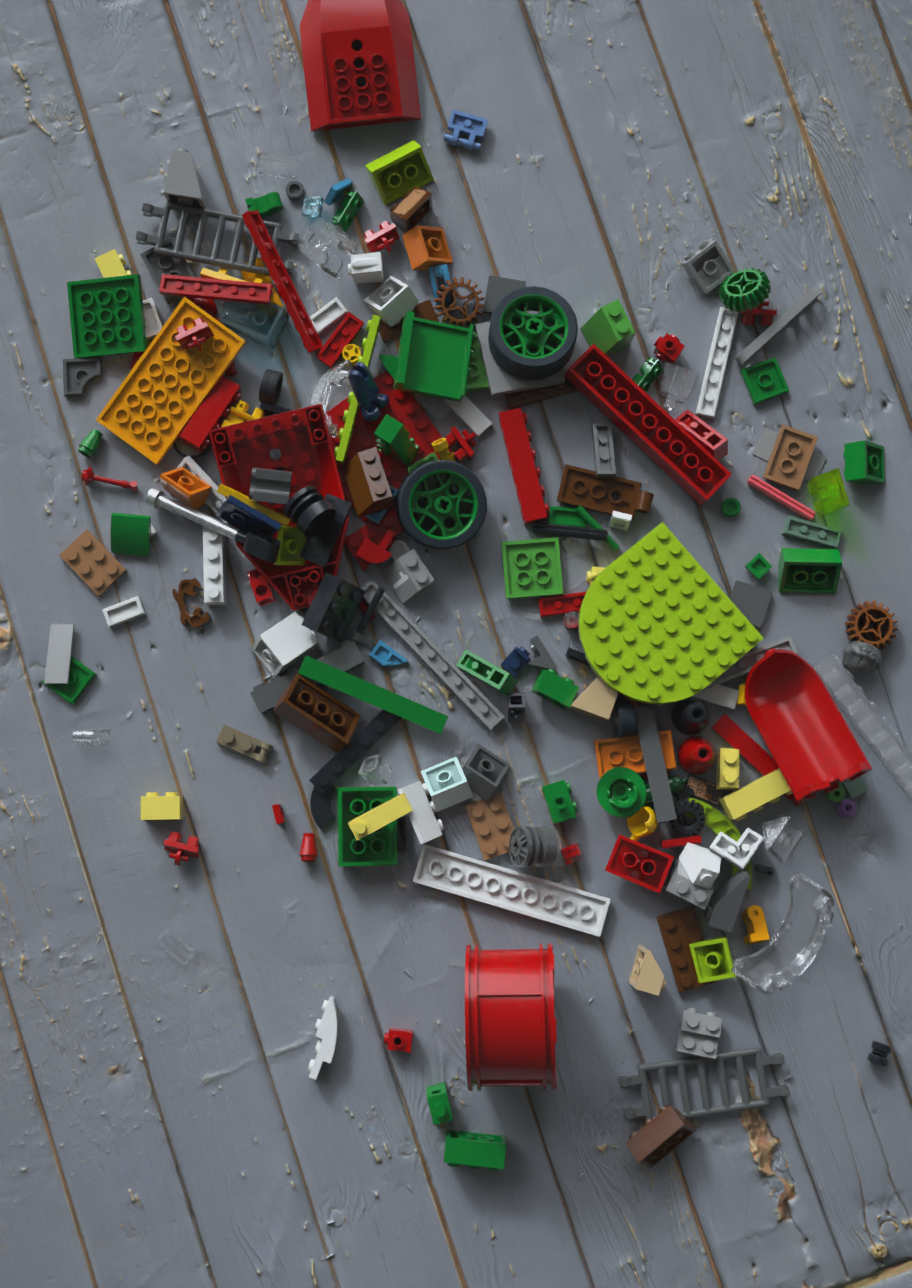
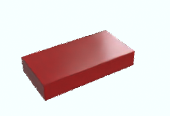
[660,835,702,848]

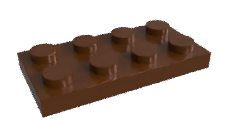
[656,906,716,993]

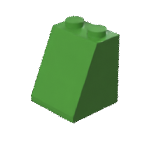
[580,299,636,356]

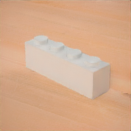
[203,526,227,605]

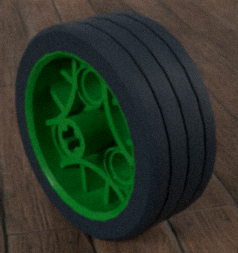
[488,286,578,380]
[396,460,487,549]

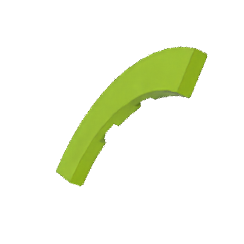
[685,797,752,890]

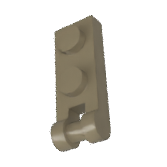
[216,725,273,764]

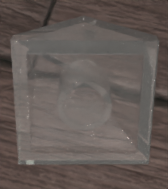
[762,815,805,864]

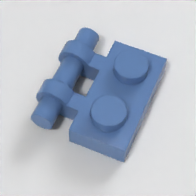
[444,110,488,151]

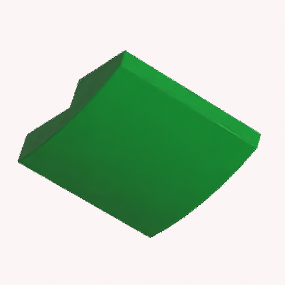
[111,512,151,556]

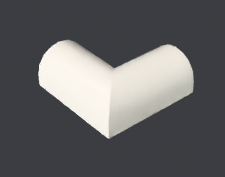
[710,827,764,870]

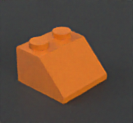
[402,225,453,271]
[159,467,212,509]

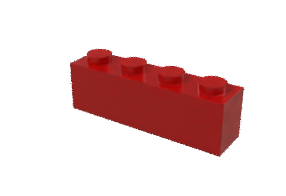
[180,376,242,453]

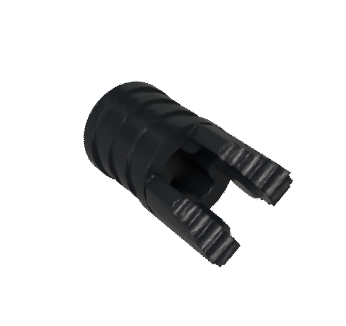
[397,817,407,852]

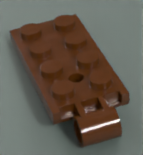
[556,464,654,521]

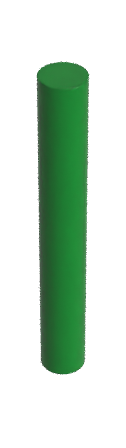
[575,505,620,551]

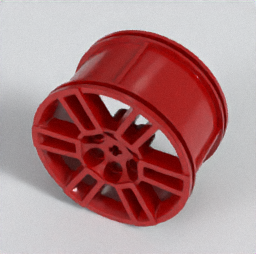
[465,943,557,1091]

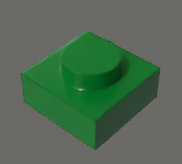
[744,553,772,580]

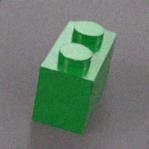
[531,669,579,709]

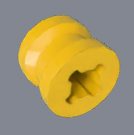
[342,344,362,366]

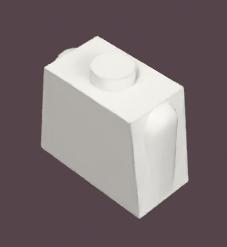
[348,252,384,283]

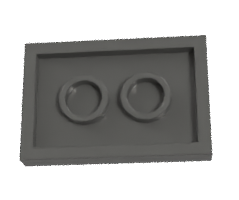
[140,237,195,304]

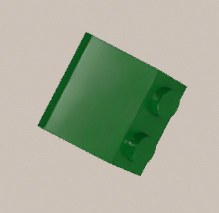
[843,440,885,484]

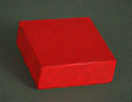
[272,804,286,824]

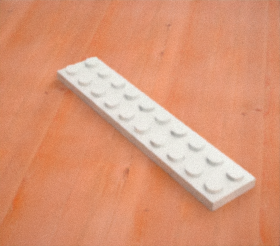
[413,844,611,937]

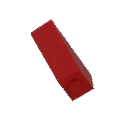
[674,409,728,461]

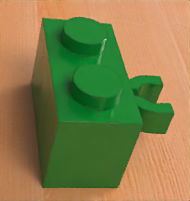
[541,780,578,824]

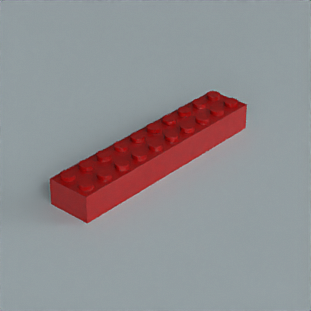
[564,343,732,506]

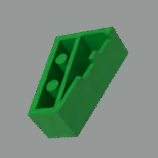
[374,414,420,467]

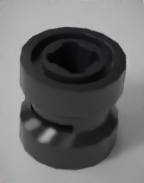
[867,1041,892,1067]

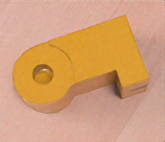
[742,905,770,945]

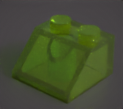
[807,468,850,517]

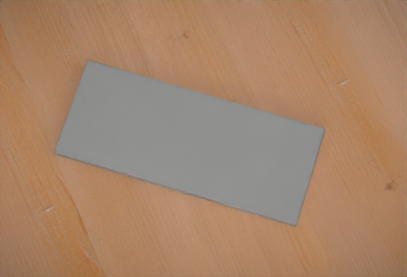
[44,624,75,684]

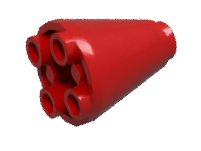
[677,736,716,774]

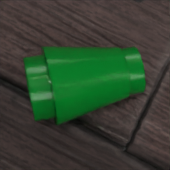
[78,429,103,458]

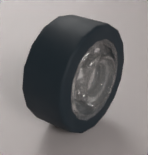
[611,700,636,738]

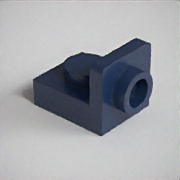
[500,646,531,677]

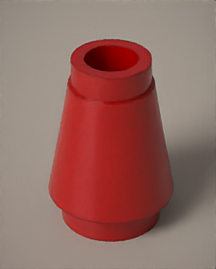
[299,833,318,862]

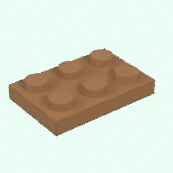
[762,424,818,491]
[59,529,127,597]
[465,793,514,861]

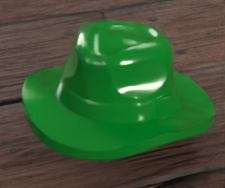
[596,767,647,817]

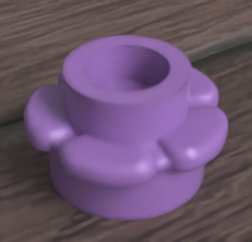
[837,799,856,818]

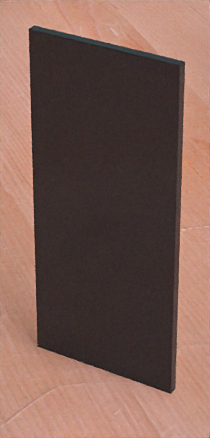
[299,493,352,567]

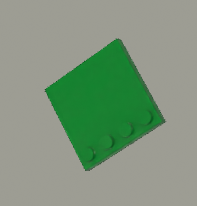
[67,274,147,358]

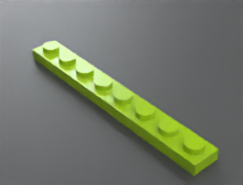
[334,315,381,465]

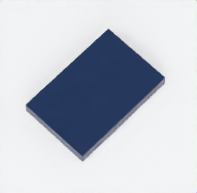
[216,495,281,537]

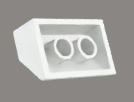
[398,781,445,844]

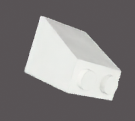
[251,612,319,677]

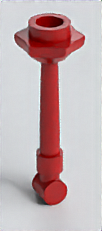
[81,467,137,492]

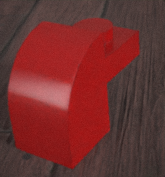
[355,529,395,563]

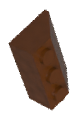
[342,447,395,518]
[625,1105,697,1168]

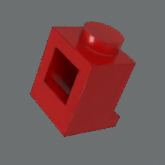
[384,1028,413,1053]

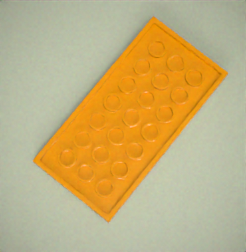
[96,297,247,465]

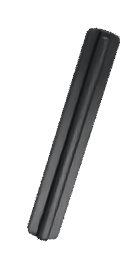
[533,522,608,541]

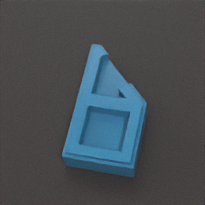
[324,178,353,206]
[369,640,408,667]

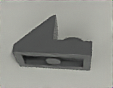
[527,635,557,671]

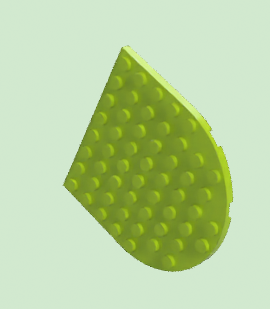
[578,522,764,704]

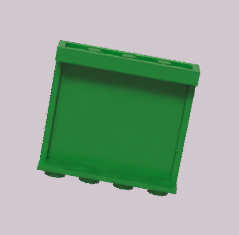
[393,311,476,402]

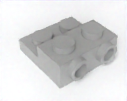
[681,240,735,294]
[676,1008,722,1060]

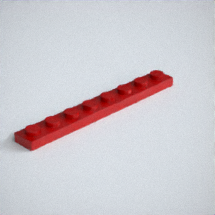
[242,210,323,353]

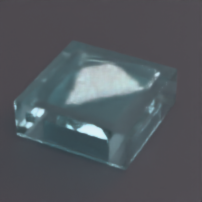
[302,196,324,217]

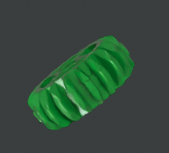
[719,267,771,313]

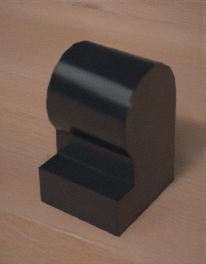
[507,693,526,723]

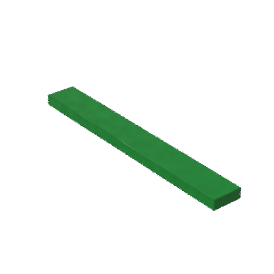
[298,655,448,734]

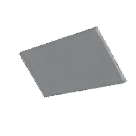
[753,428,827,484]

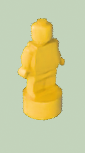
[432,438,455,462]

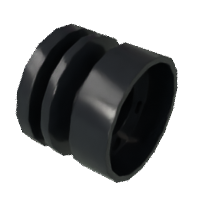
[284,486,336,538]

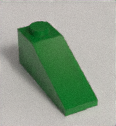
[456,649,518,696]

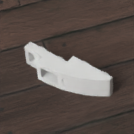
[307,996,338,1080]

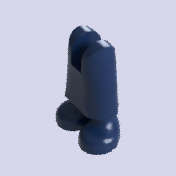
[348,362,390,421]

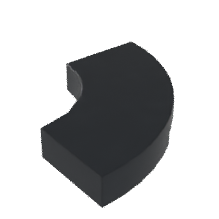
[310,785,337,829]

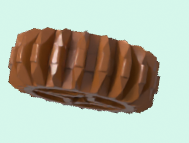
[434,277,485,328]
[845,601,898,650]

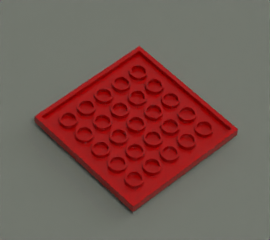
[324,370,456,523]

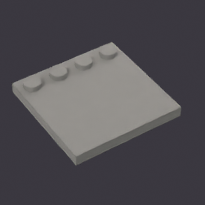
[475,313,565,397]

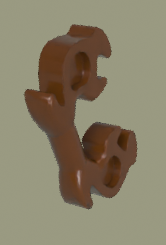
[172,578,211,628]

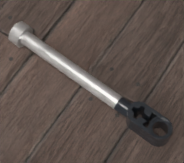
[146,487,281,562]

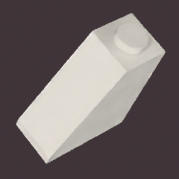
[679,842,721,889]

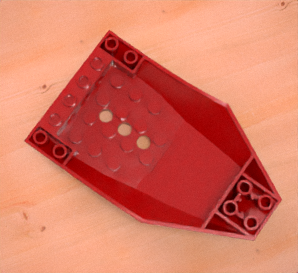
[299,0,421,132]
[209,404,349,611]

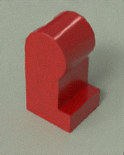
[247,569,276,607]

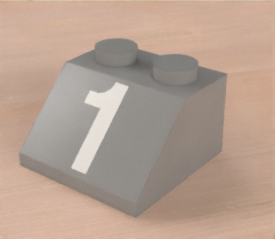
[382,549,435,604]

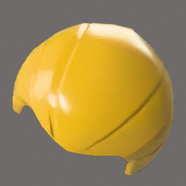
[627,805,658,842]

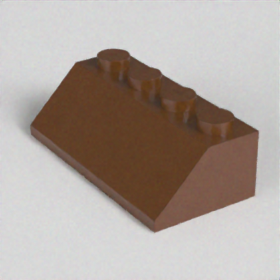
[273,673,361,753]

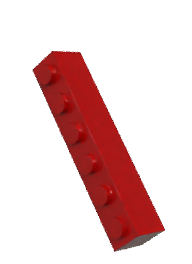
[498,408,550,525]

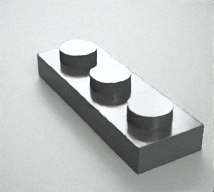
[591,423,616,478]

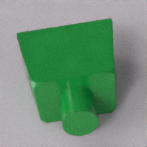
[426,1082,454,1125]

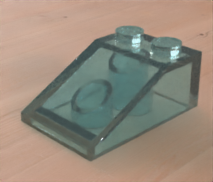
[219,301,290,349]

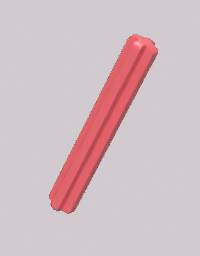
[747,475,816,521]

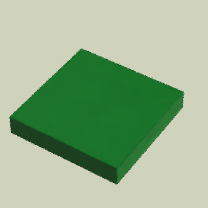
[740,357,789,406]
[42,656,96,705]

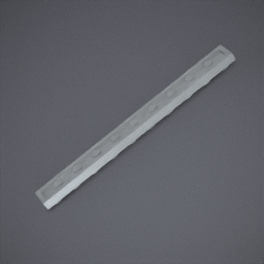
[361,579,505,730]

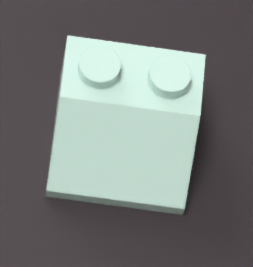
[421,757,473,812]

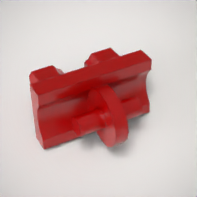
[364,221,400,253]
[740,300,777,326]
[175,317,214,351]
[445,426,477,463]
[163,831,200,866]

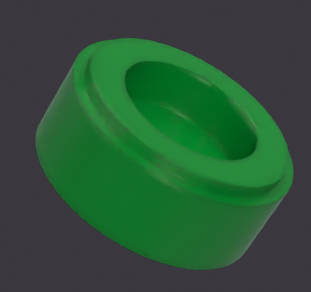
[721,498,741,517]

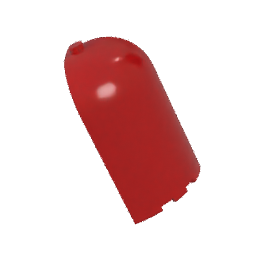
[744,648,872,801]

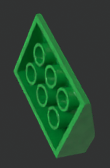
[337,787,398,866]

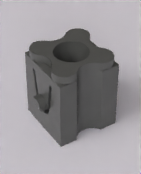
[249,468,292,506]

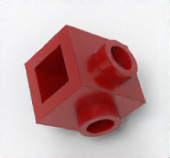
[653,333,685,366]

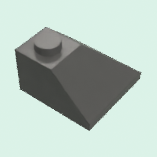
[462,744,510,801]

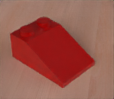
[605,834,674,893]

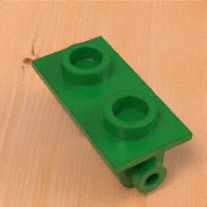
[332,191,364,232]
[632,358,663,392]

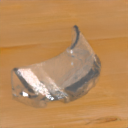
[307,359,353,438]

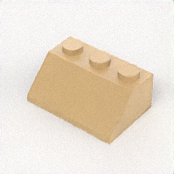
[629,944,666,996]

